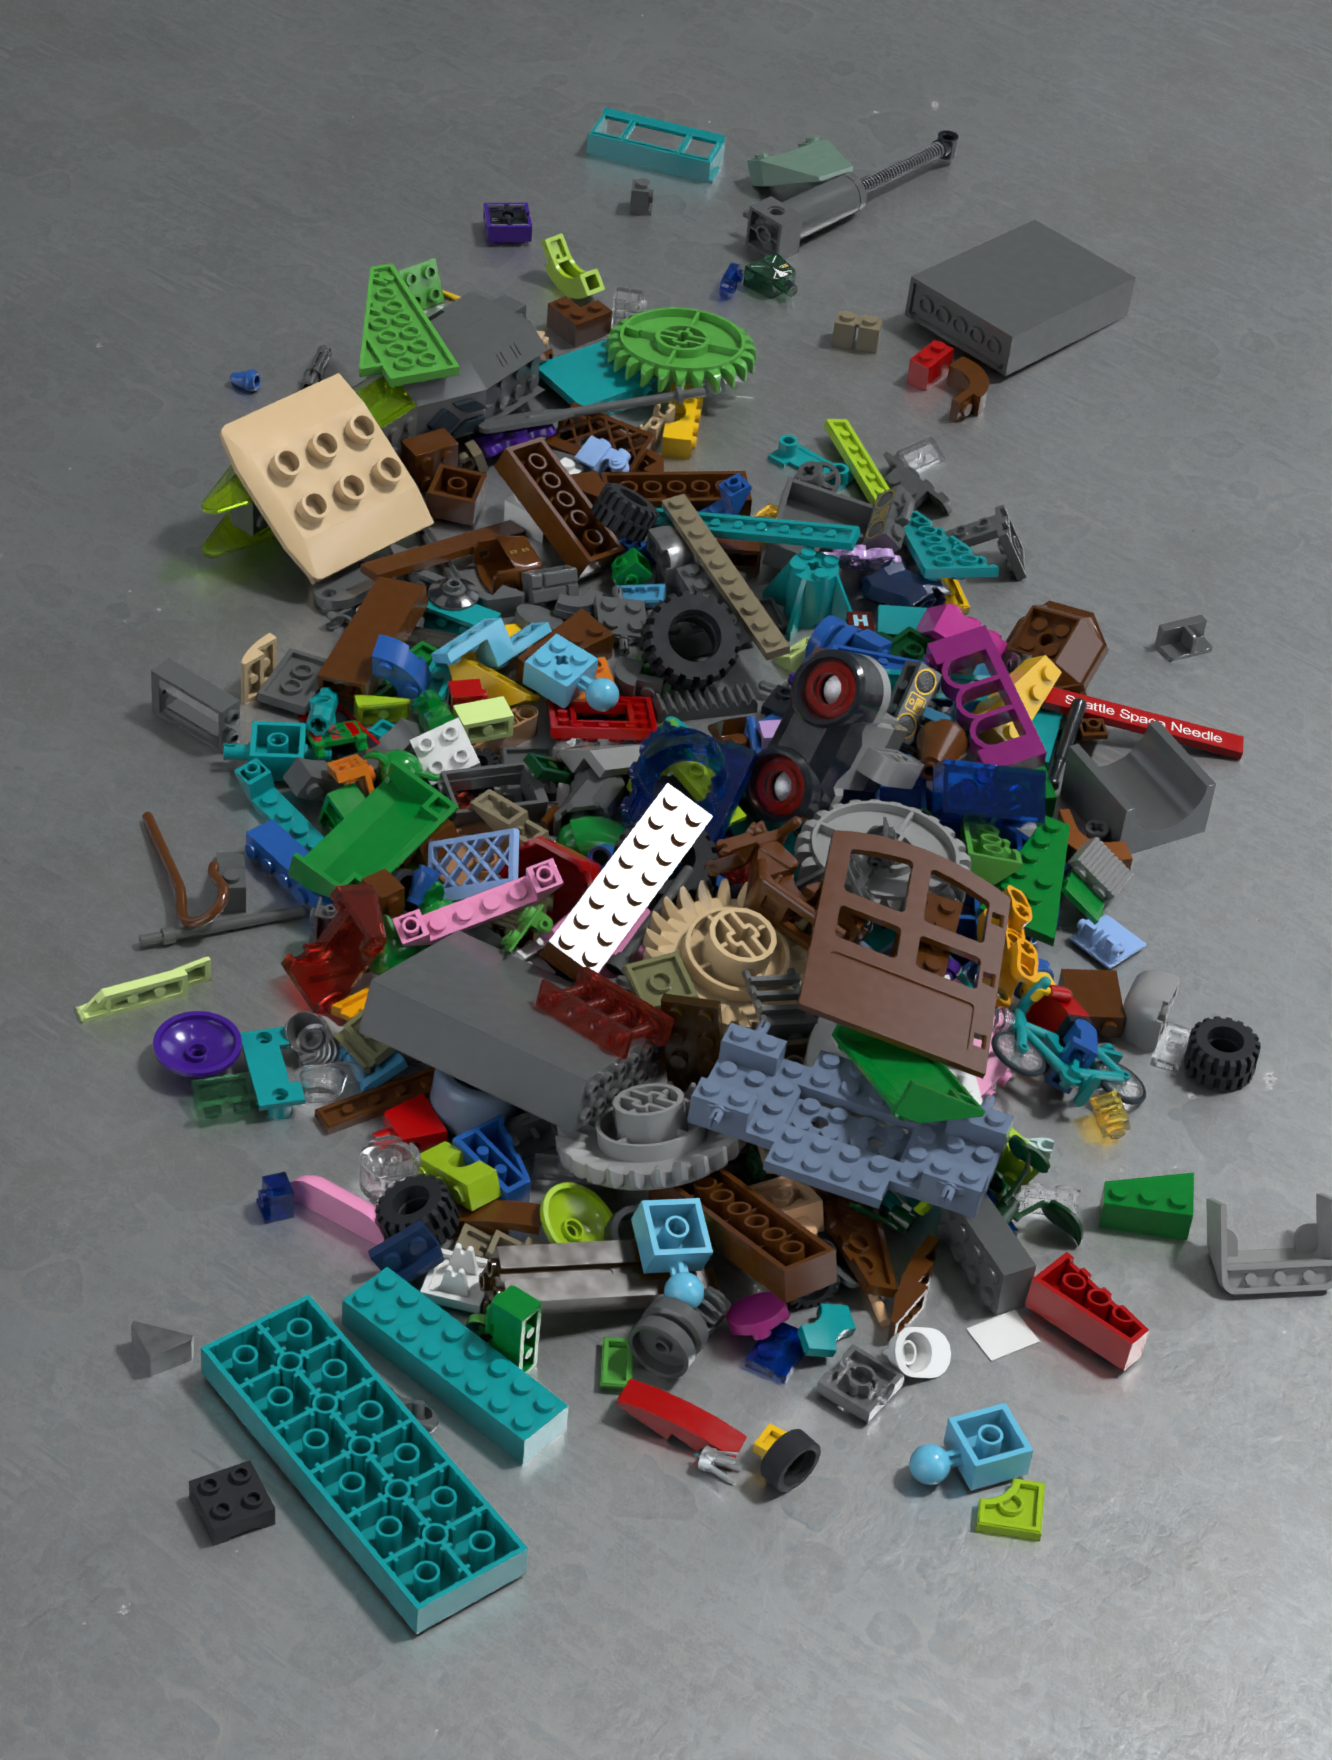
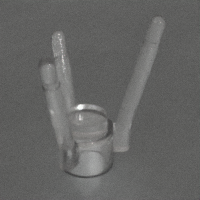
[703,376,755,401]

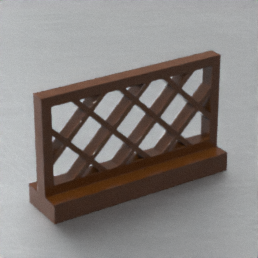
[545,402,656,472]

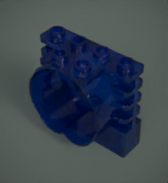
[620,720,757,850]

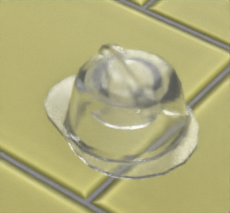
[293,1062,364,1103]

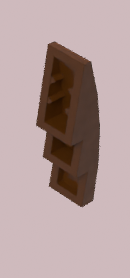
[453,1199,542,1237]
[887,1234,940,1342]

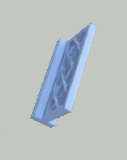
[428,828,519,902]

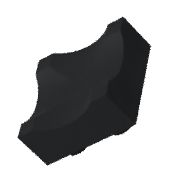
[189,1460,275,1546]

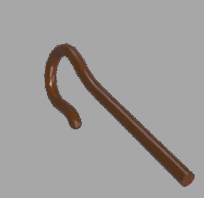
[142,812,229,929]

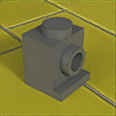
[630,179,654,215]

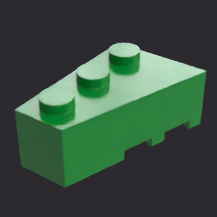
[317,783,367,831]

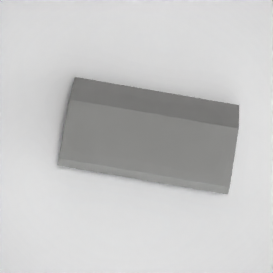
[557,742,658,778]

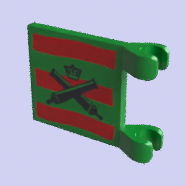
[306,720,369,759]

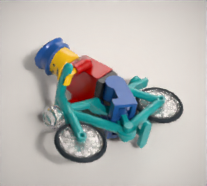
[991,958,1146,1107]

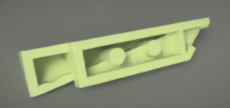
[76,956,211,1023]

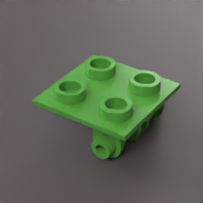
[398,257,445,310]
[501,904,553,953]

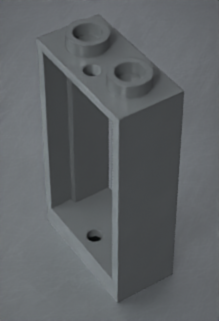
[151,658,240,753]
[435,761,549,828]

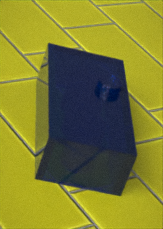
[932,759,1046,829]

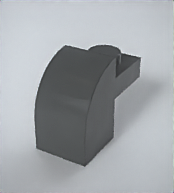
[614,656,664,700]

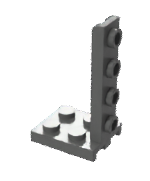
[903,505,1027,581]

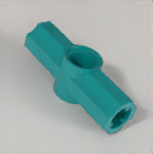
[306,687,339,736]

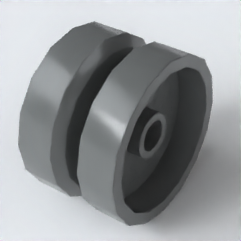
[628,1297,709,1378]

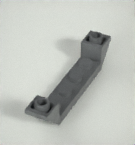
[390,544,525,618]

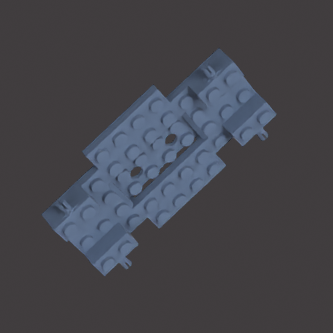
[687,1020,1014,1219]

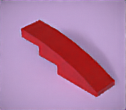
[615,1378,747,1458]

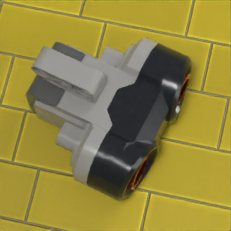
[745,649,924,828]

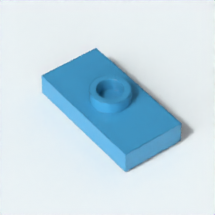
[616,584,666,609]

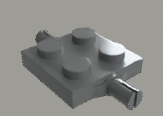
[593,586,647,656]

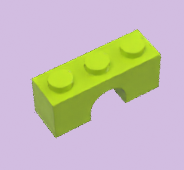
[416,1141,502,1211]

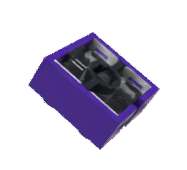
[483,202,532,243]

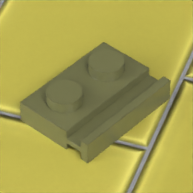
[333,1009,397,1074]

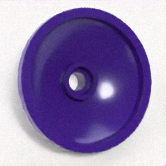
[153,1011,242,1078]

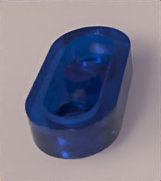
[719,263,744,298]

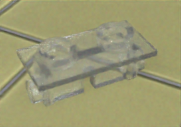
[1017,1183,1081,1215]

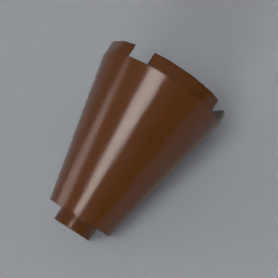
[916,719,969,781]

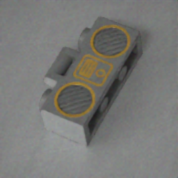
[863,485,915,552]
[886,660,942,747]

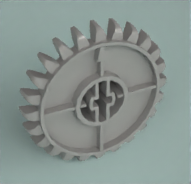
[794,799,972,911]
[555,1081,747,1190]

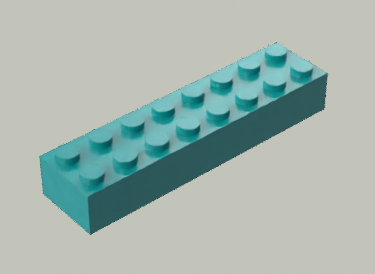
[342,1267,569,1466]

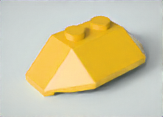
[448,654,540,709]

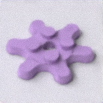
[823,545,903,572]

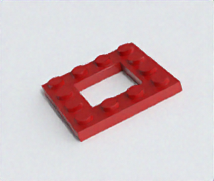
[547,696,658,743]

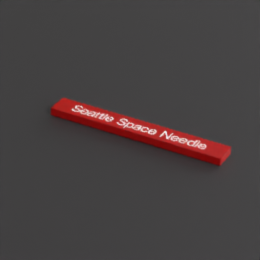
[1042,687,1244,759]

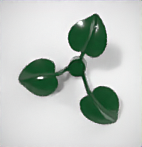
[988,1135,1084,1246]

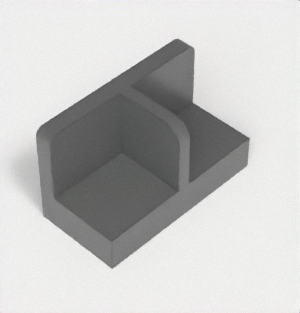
[1155,615,1213,662]

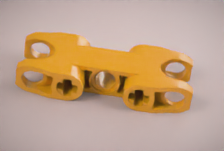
[977,885,1039,1011]

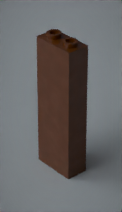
[317,576,428,701]

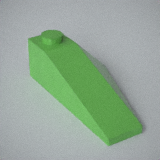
[960,814,1022,885]

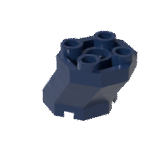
[860,560,952,608]

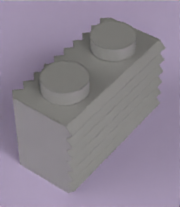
[1068,837,1133,901]

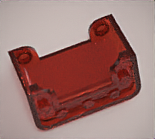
[281,884,387,1014]

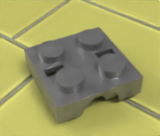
[816,1344,905,1423]

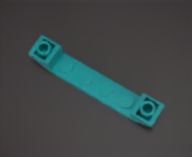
[234,757,324,852]

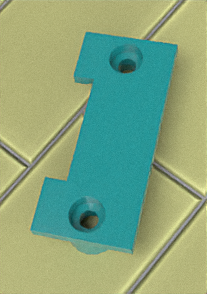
[768,435,856,493]
[240,1026,305,1119]

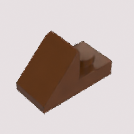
[708,716,752,761]

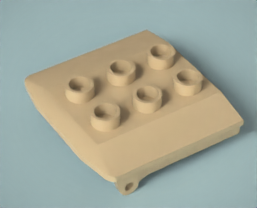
[219,373,434,587]

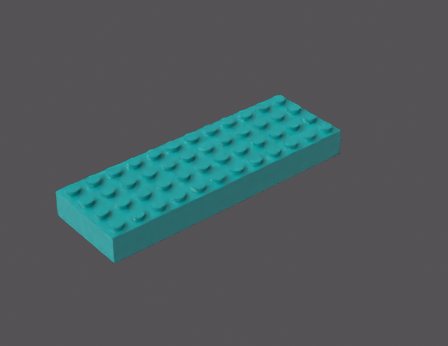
[201,1294,528,1634]

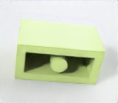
[453,696,514,744]

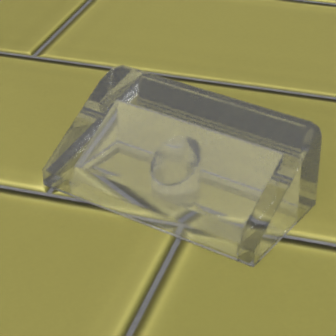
[896,436,946,473]

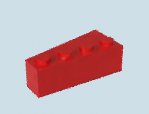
[1025,1252,1149,1371]

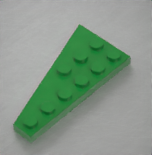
[978,816,1070,947]

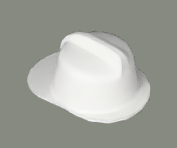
[882,1327,951,1378]

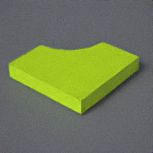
[976,1478,1045,1541]

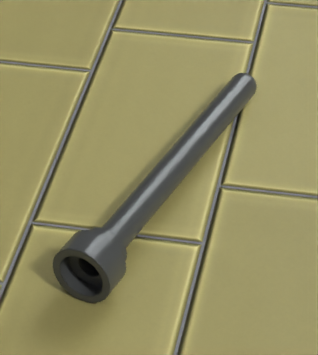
[606,865,693,977]

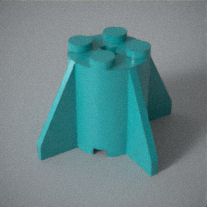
[762,547,855,641]

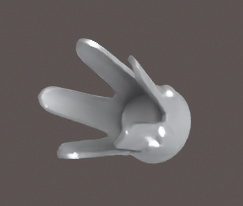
[694,1445,743,1485]

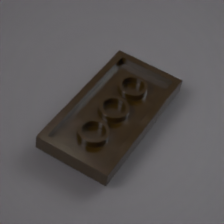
[661,993,723,1092]

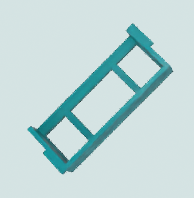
[586,107,726,184]

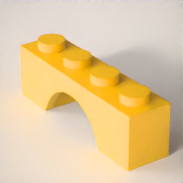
[661,383,703,460]

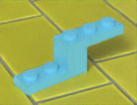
[431,618,552,669]

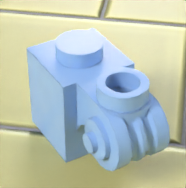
[575,435,631,477]

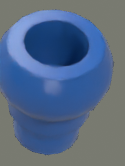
[230,369,261,392]

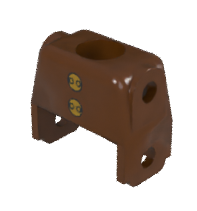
[472,536,542,595]

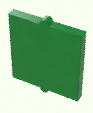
[1061,870,1105,925]

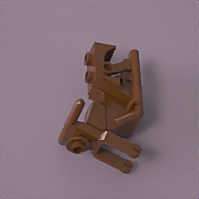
[704,816,869,951]

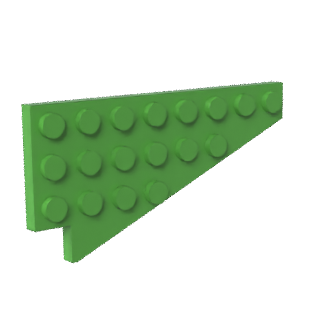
[359,263,460,387]

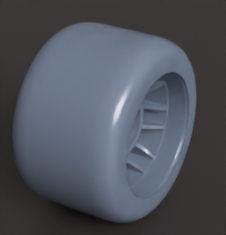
[429,1068,518,1136]

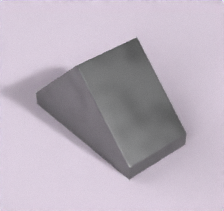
[131,1321,194,1377]

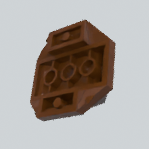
[1001,601,1109,692]

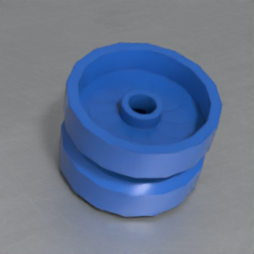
[805,615,863,658]

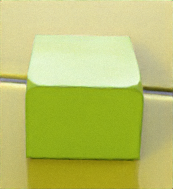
[354,695,410,726]

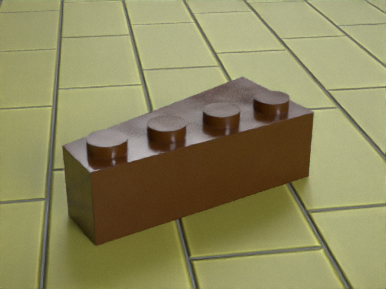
[516,608,614,693]

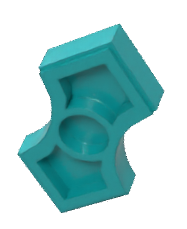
[797,1303,856,1357]

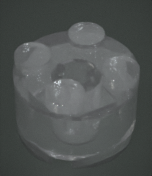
[359,1136,421,1206]

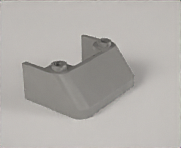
[1206,1193,1332,1295]

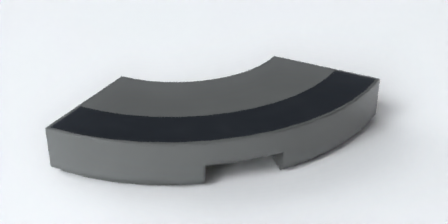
[552,587,612,619]

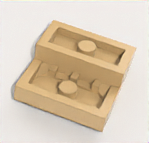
[241,633,277,705]

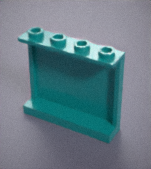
[538,340,658,416]

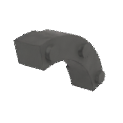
[283,718,425,801]

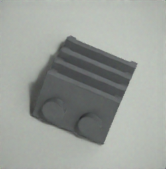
[742,968,818,1040]

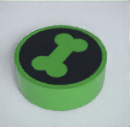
[465,1314,493,1343]

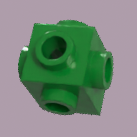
[611,547,652,585]

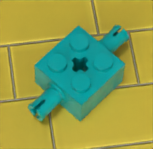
[223,721,332,782]

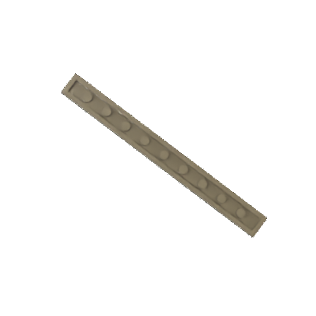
[662,494,790,661]

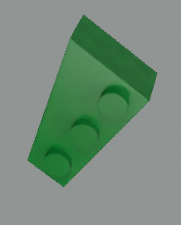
[1098,1172,1194,1240]

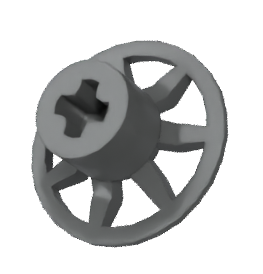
[793,461,841,492]

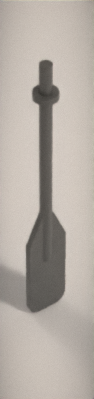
[477,386,706,434]

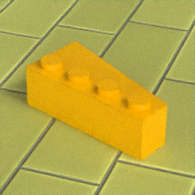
[971,655,1062,745]

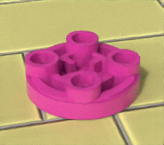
[726,1292,790,1340]

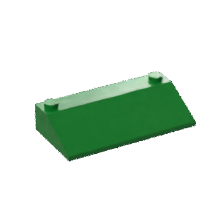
[288,759,459,905]
[831,1024,986,1123]

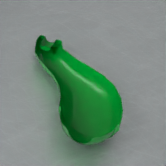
[555,816,673,873]

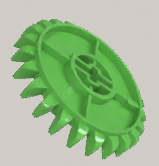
[606,307,757,393]

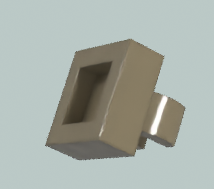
[458,439,489,473]

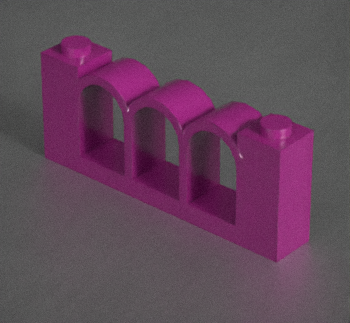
[924,625,1047,783]

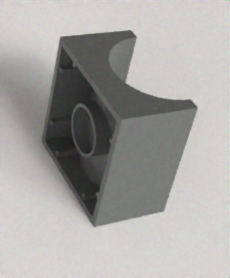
[1060,720,1216,854]

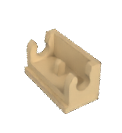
[635,404,675,451]

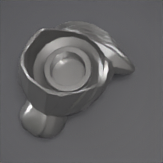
[285,1011,340,1070]

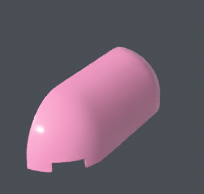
[286,1175,387,1245]

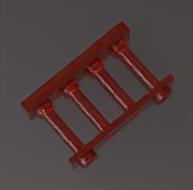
[535,966,674,1060]

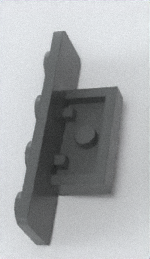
[883,451,952,515]

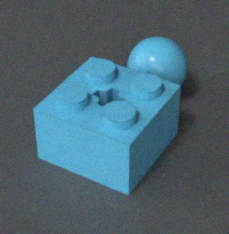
[522,634,619,712]
[631,1198,713,1309]
[909,1403,1033,1491]

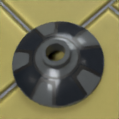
[428,577,479,611]

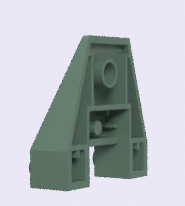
[747,135,854,186]

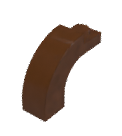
[946,356,989,422]

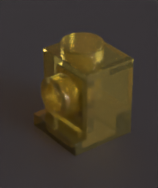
[1090,1090,1131,1139]

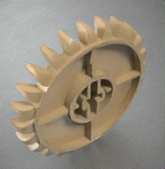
[643,878,809,1035]

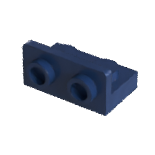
[368,1220,444,1283]

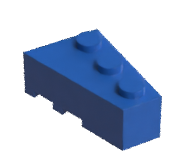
[452,1114,531,1202]

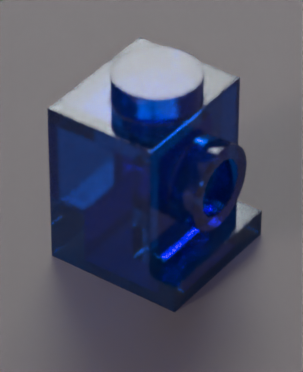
[256,1171,294,1224]

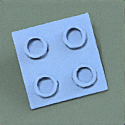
[1069,914,1147,969]

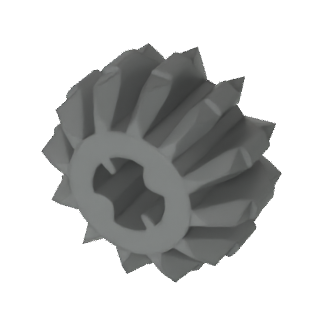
[694,1286,731,1337]

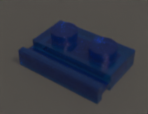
[744,1322,805,1384]

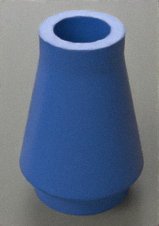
[406,864,440,907]

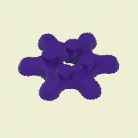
[470,423,557,457]

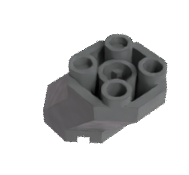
[553,769,625,838]

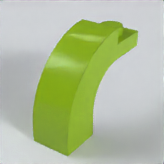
[540,233,605,299]

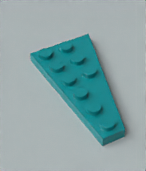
[903,511,999,581]

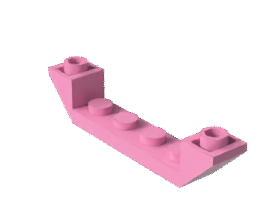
[392,858,564,946]

